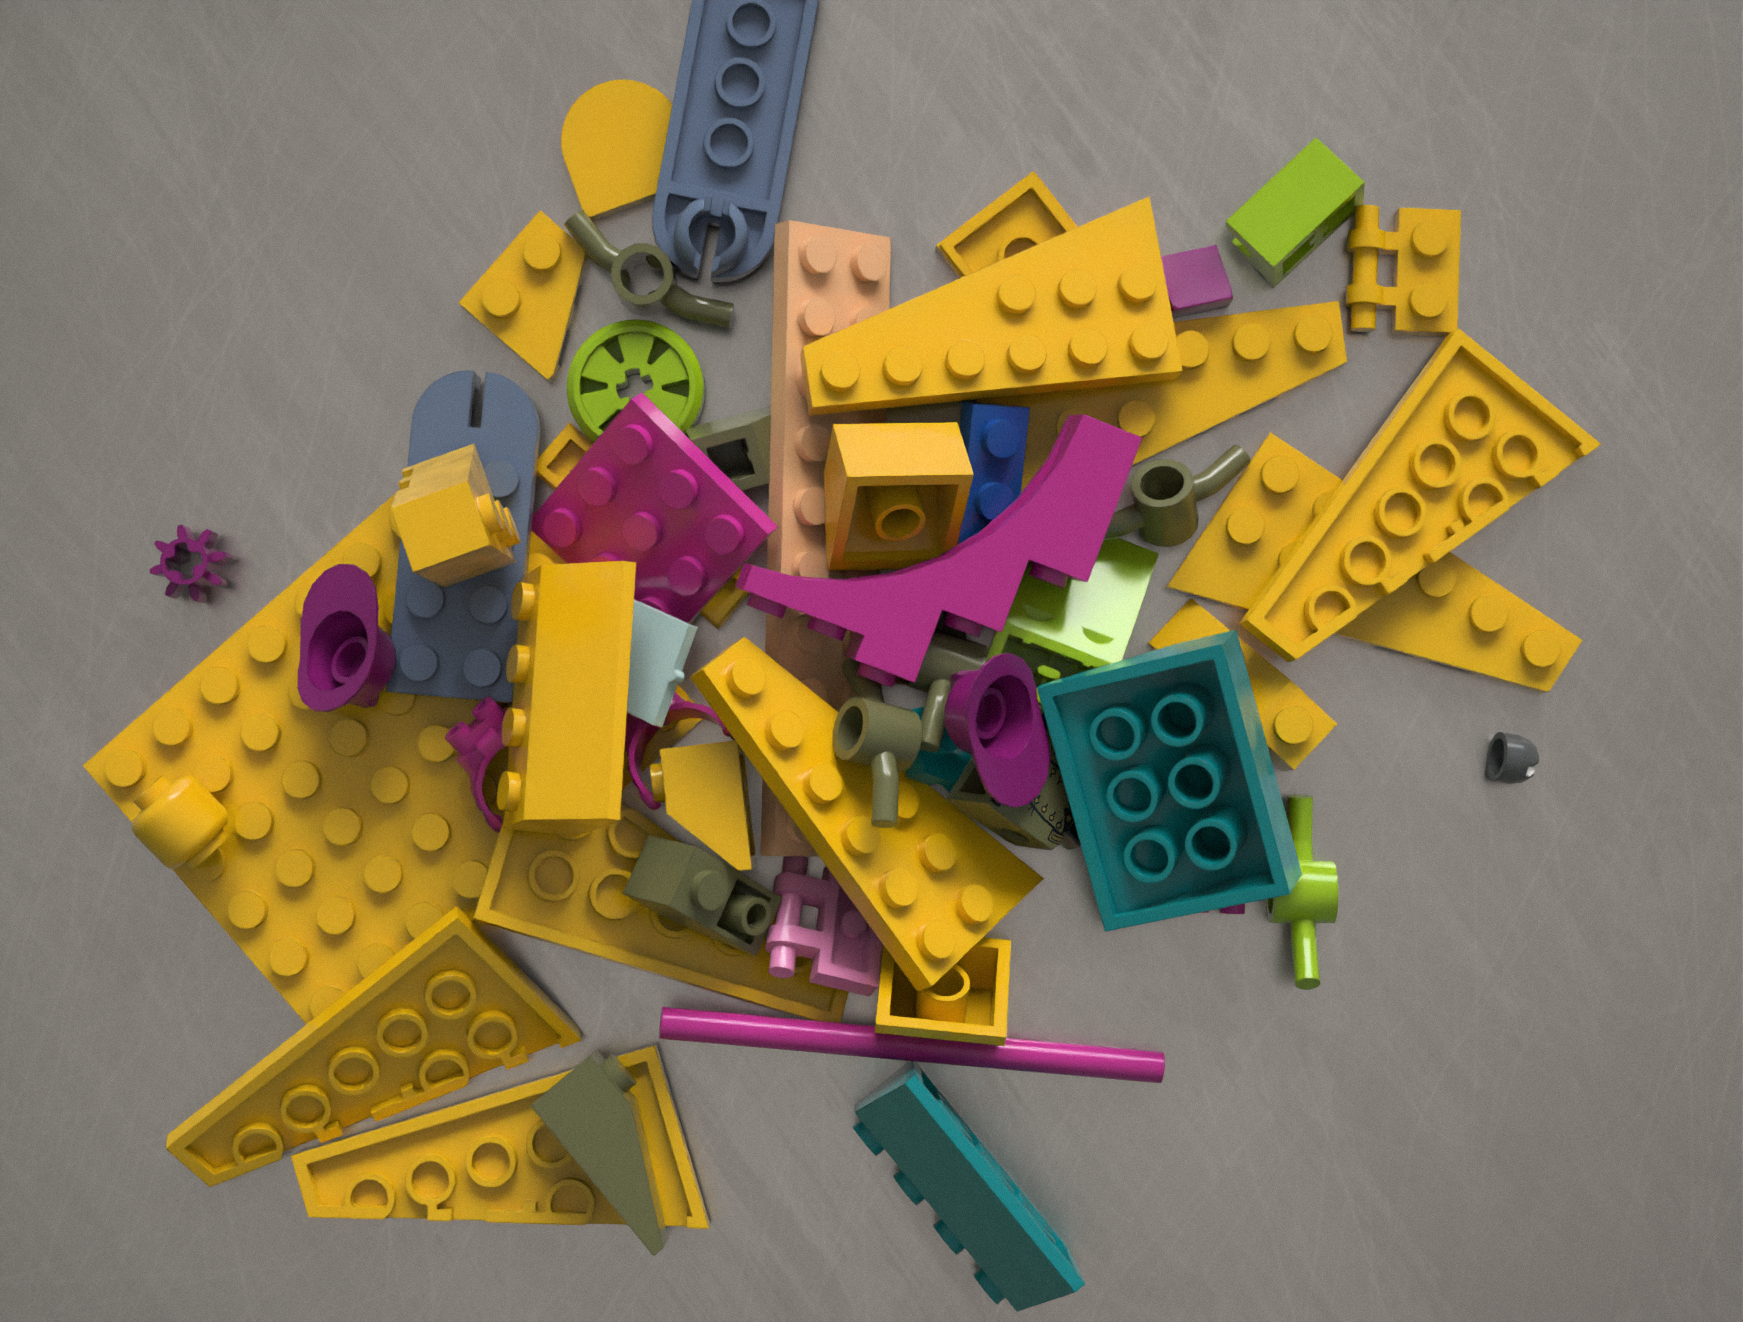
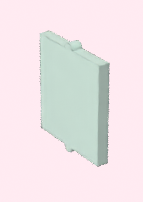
[627,599,698,727]

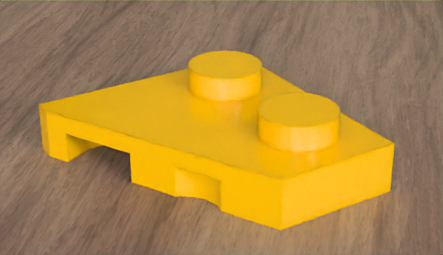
[458,210,589,384]

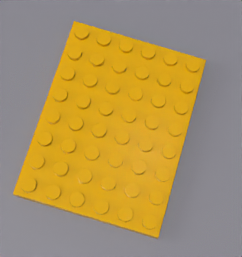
[83,489,704,1024]

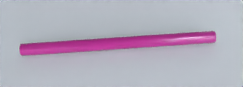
[659,1007,1165,1083]

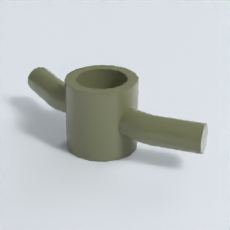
[564,210,734,328]
[1104,445,1251,547]
[907,612,987,752]
[833,658,922,828]

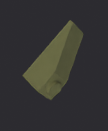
[530,1050,668,1256]

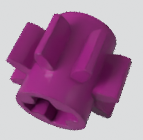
[149,525,233,603]

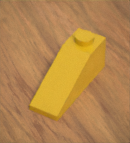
[1147,598,1337,771]

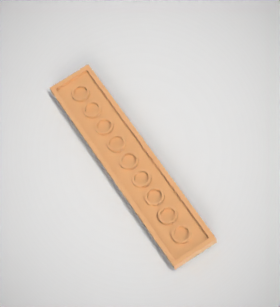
[761,220,891,856]

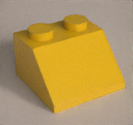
[824,422,974,571]
[650,740,757,871]
[875,937,1011,1046]

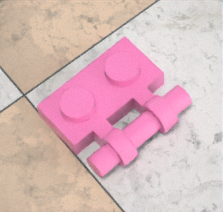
[765,856,883,997]

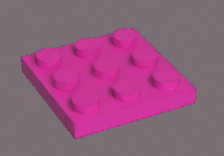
[531,393,778,624]

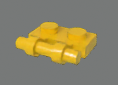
[1345,205,1461,337]

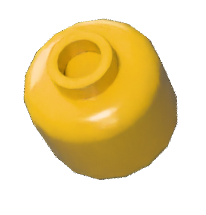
[132,776,229,871]

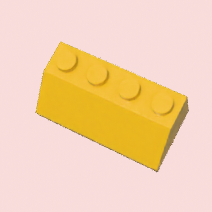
[497,561,636,836]

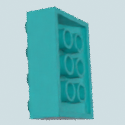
[1037,630,1302,932]
[853,1061,1085,1312]

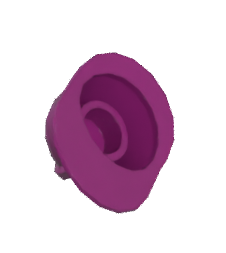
[297,564,396,712]
[944,653,1050,808]

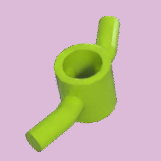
[1266,794,1338,990]

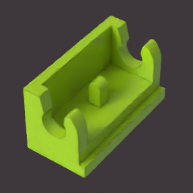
[1225,137,1365,288]

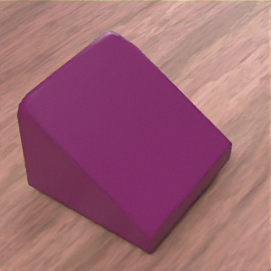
[1161,245,1233,318]

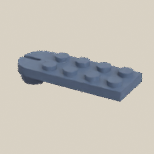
[652,0,818,282]
[386,370,540,703]

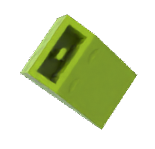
[985,537,1159,705]

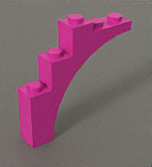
[735,414,1142,688]

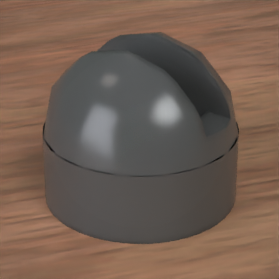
[1486,732,1539,784]

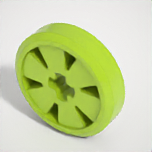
[566,319,705,442]

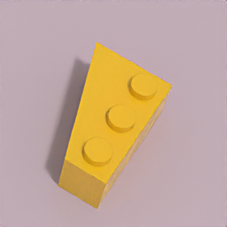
[391,443,521,588]

